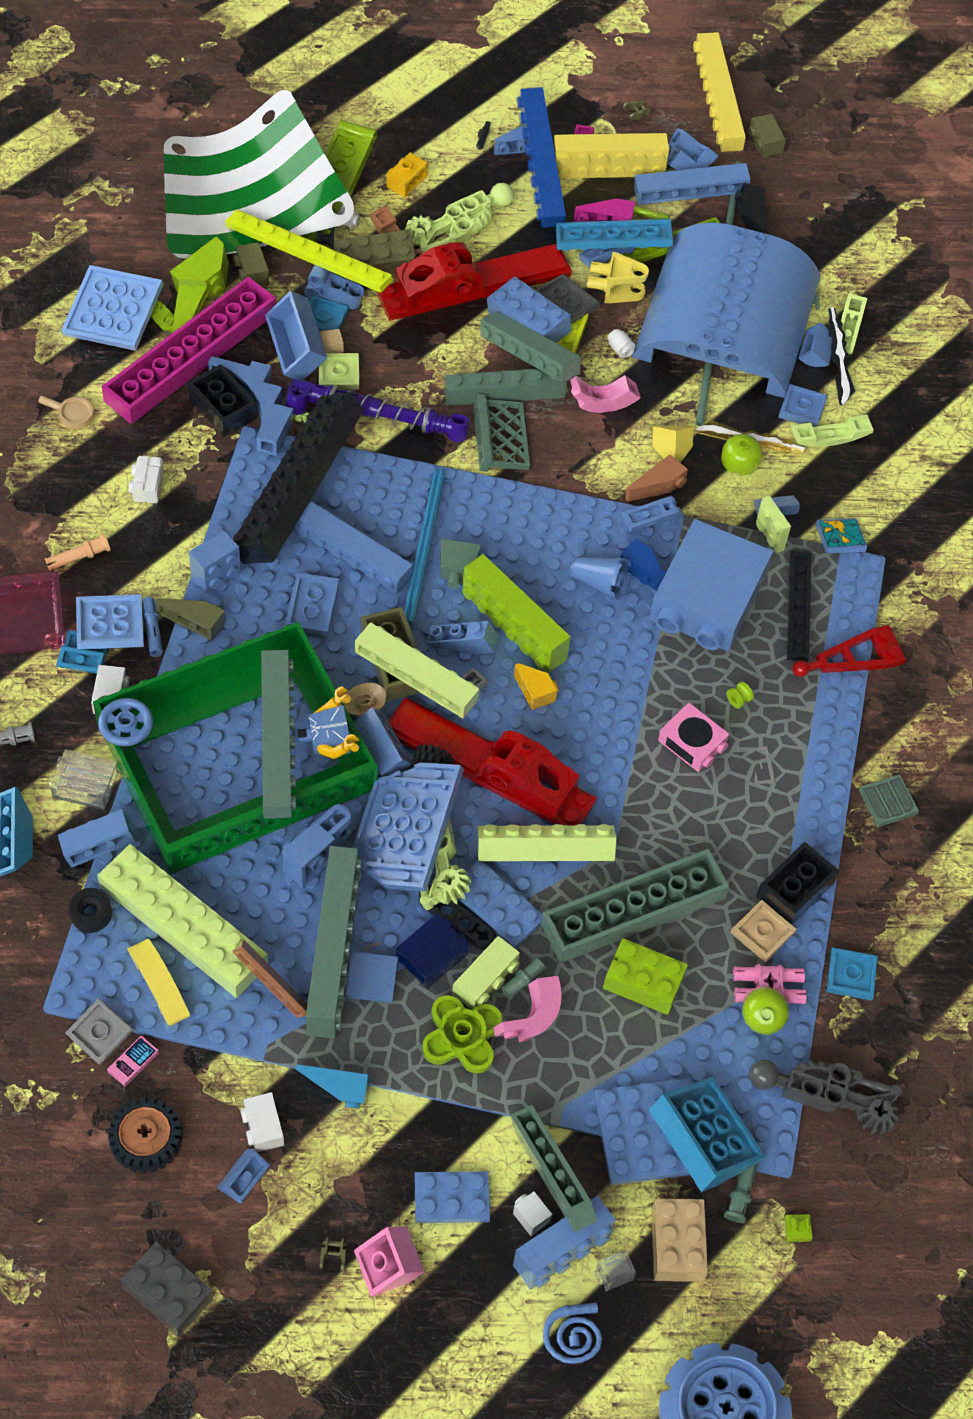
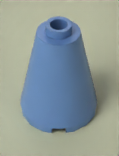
[570,557,631,600]

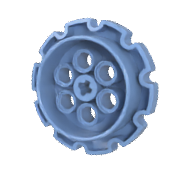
[659,1343,792,1419]

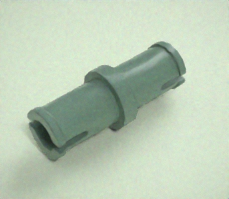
[501,958,546,999]

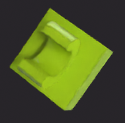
[784,1214,812,1242]

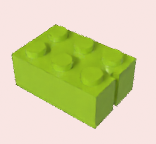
[603,938,688,1015]

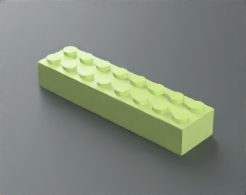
[97,844,268,998]

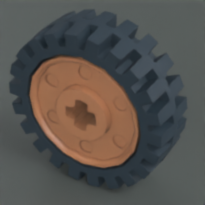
[108,1097,182,1173]

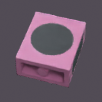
[658,703,729,773]

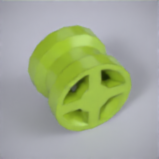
[726,682,754,709]

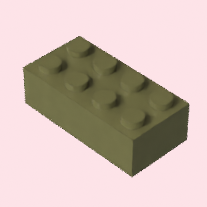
[334,229,415,283]
[360,607,420,702]

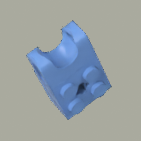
[282,804,351,889]

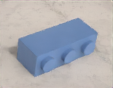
[354,707,411,777]
[58,809,136,868]

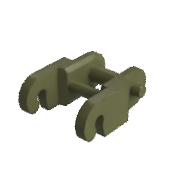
[623,100,651,121]
[320,1237,347,1271]

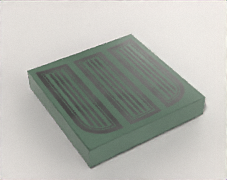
[859,774,919,827]

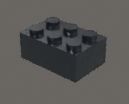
[188,364,257,437]
[756,842,839,925]

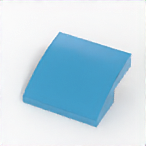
[56,630,109,674]

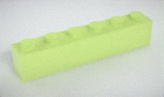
[355,622,479,719]
[477,824,616,861]

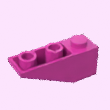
[574,199,635,222]

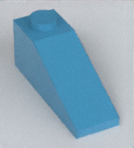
[296,1064,370,1109]

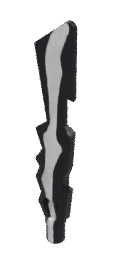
[828,307,855,405]

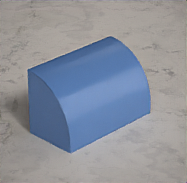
[798,322,832,367]

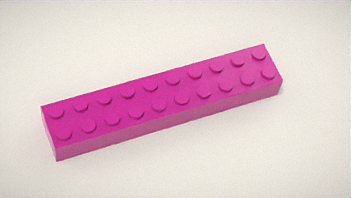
[101,277,276,424]

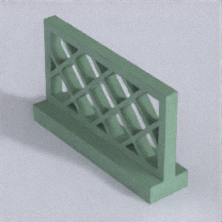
[473,394,530,472]

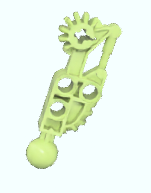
[405,183,514,253]
[420,817,471,910]

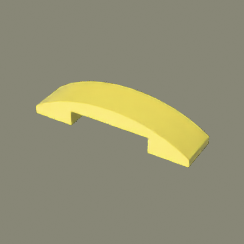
[127,938,190,1027]

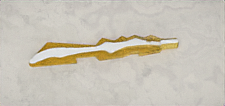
[695,421,805,454]

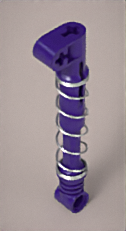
[286,379,470,442]

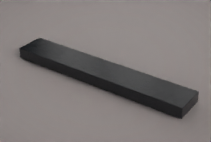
[786,551,811,662]

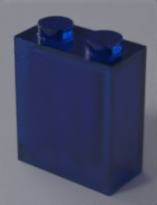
[395,914,469,989]

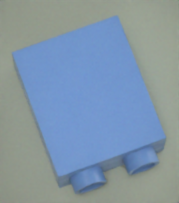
[650,519,773,652]

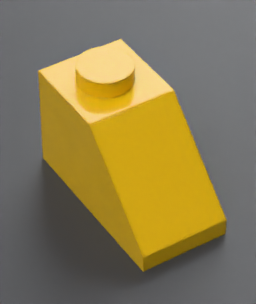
[514,663,559,710]

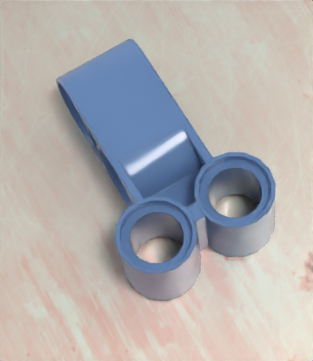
[304,265,364,310]

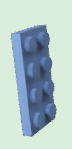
[458,860,542,949]

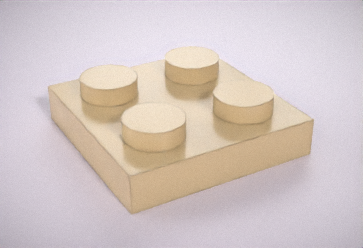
[731,900,797,963]

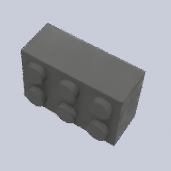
[121,1242,213,1337]

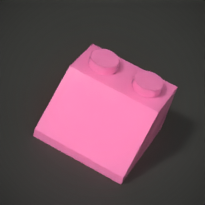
[354,1226,424,1296]

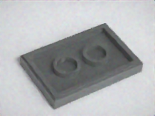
[535,274,600,324]

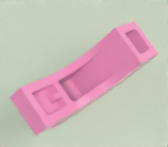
[570,375,641,413]
[493,976,562,1043]

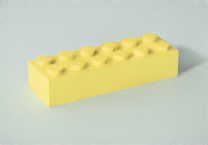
[553,133,669,178]

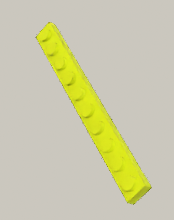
[225,209,393,293]

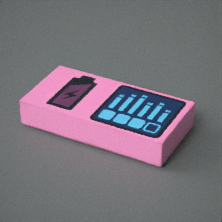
[107,1036,159,1087]

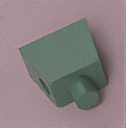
[440,538,481,589]

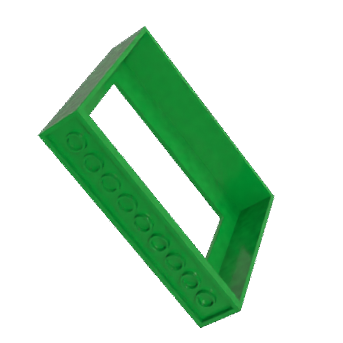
[93,622,378,874]

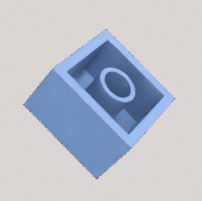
[189,530,241,593]

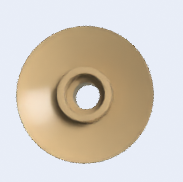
[343,683,387,717]

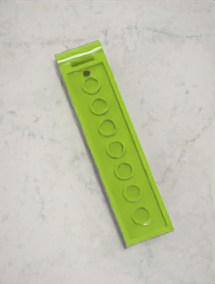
[301,120,377,247]

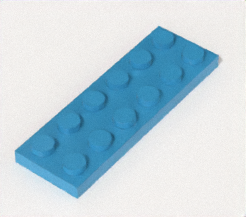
[556,219,673,251]

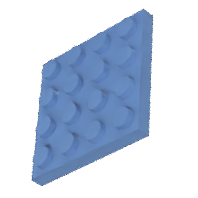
[594,1078,690,1186]

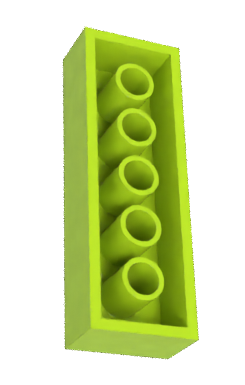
[462,554,571,674]

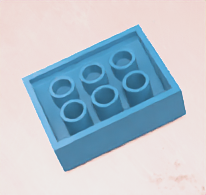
[649,1077,766,1192]

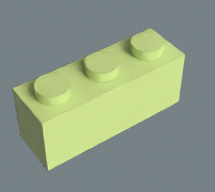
[452,936,520,1009]

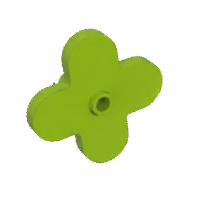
[422,995,502,1074]

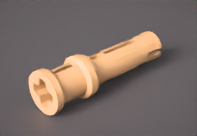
[45,533,111,571]

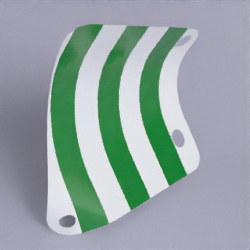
[164,90,354,259]

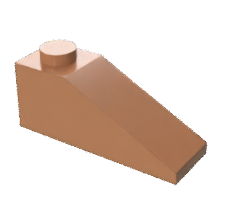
[625,455,688,502]

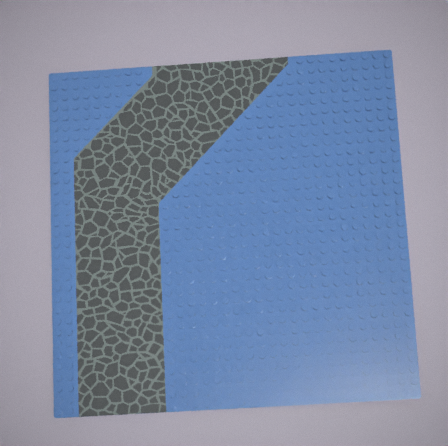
[43,426,885,1178]

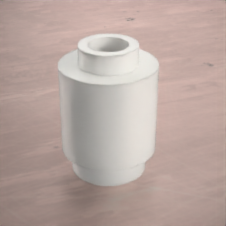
[608,329,635,358]

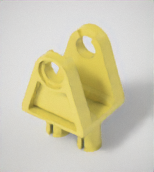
[587,252,649,304]

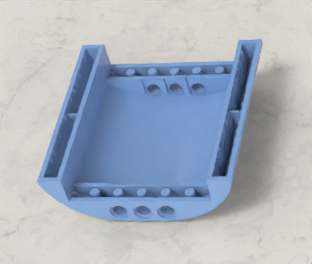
[632,223,820,398]

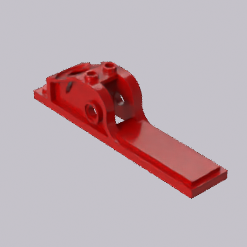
[376,242,572,321]
[388,697,597,826]

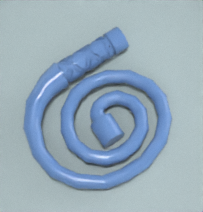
[543,1302,602,1364]

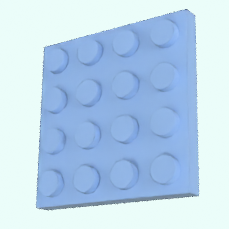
[61,265,164,351]

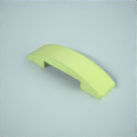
[791,415,874,447]

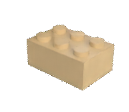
[651,1199,708,1282]

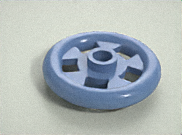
[98,698,153,746]

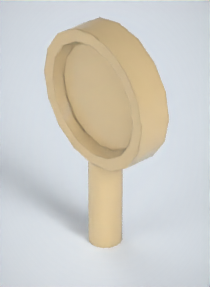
[39,395,94,429]

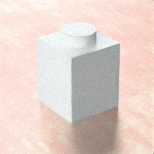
[513,1192,552,1236]

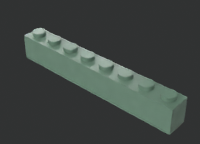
[261,650,296,819]

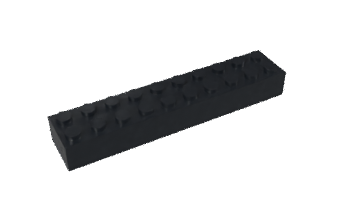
[233,392,364,564]

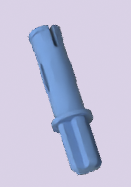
[142,596,163,657]

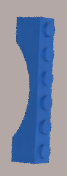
[620,538,666,591]

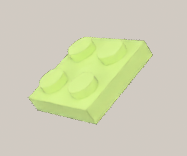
[319,353,359,390]
[756,495,791,553]

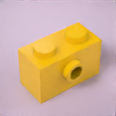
[386,153,428,198]

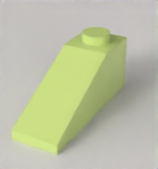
[841,293,867,355]

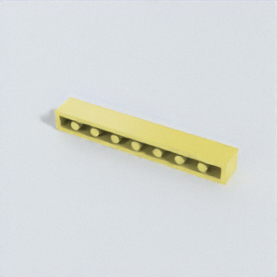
[693,32,746,152]

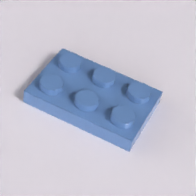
[285,572,339,636]
[415,1171,490,1223]

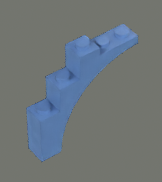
[209,356,293,456]

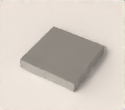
[65,998,134,1066]

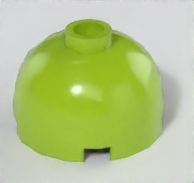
[721,434,762,476]
[742,986,790,1035]

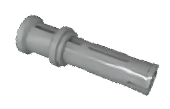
[0,722,35,746]

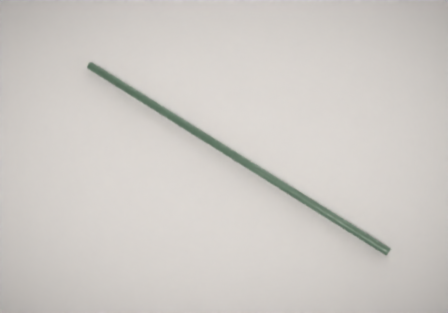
[696,161,742,426]

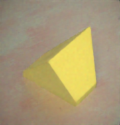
[652,426,694,463]

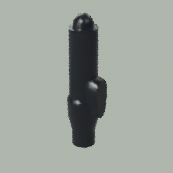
[476,121,491,150]

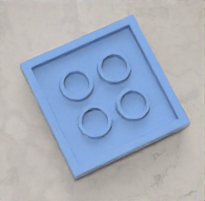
[76,594,144,649]

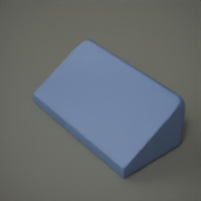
[754,495,800,516]
[217,1149,270,1204]

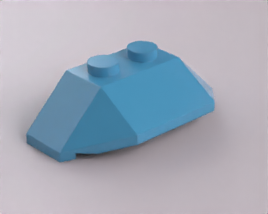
[0,787,33,876]

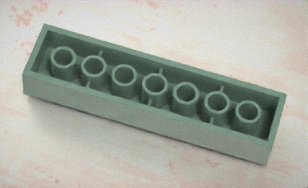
[306,846,362,1039]
[541,849,729,964]

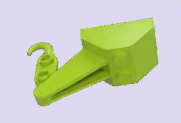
[150,236,229,333]

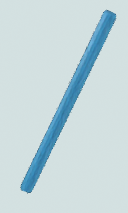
[404,469,445,626]

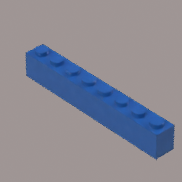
[517,87,566,228]

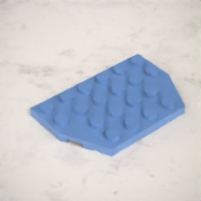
[353,763,464,892]

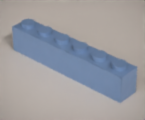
[634,163,750,205]
[296,501,413,593]

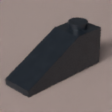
[735,183,766,233]

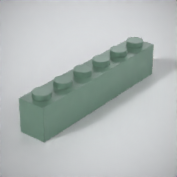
[481,311,581,383]
[444,369,567,406]
[510,1105,597,1232]

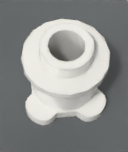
[337,205,360,229]

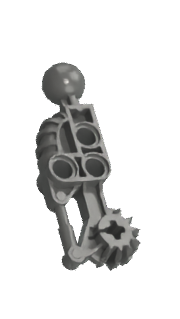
[749,1060,902,1136]

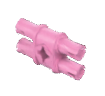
[733,964,806,1005]

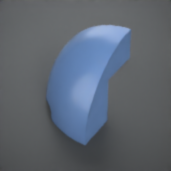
[667,128,718,170]

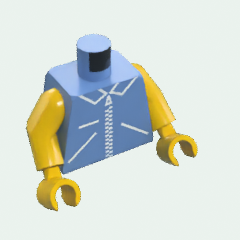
[297,687,359,759]

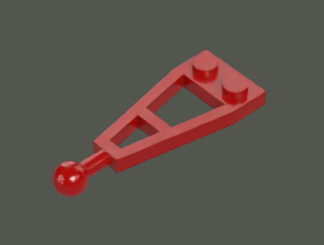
[792,625,906,677]

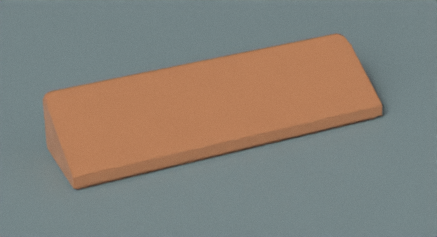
[232,940,308,1018]

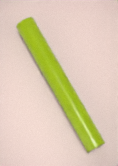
[633,206,669,219]

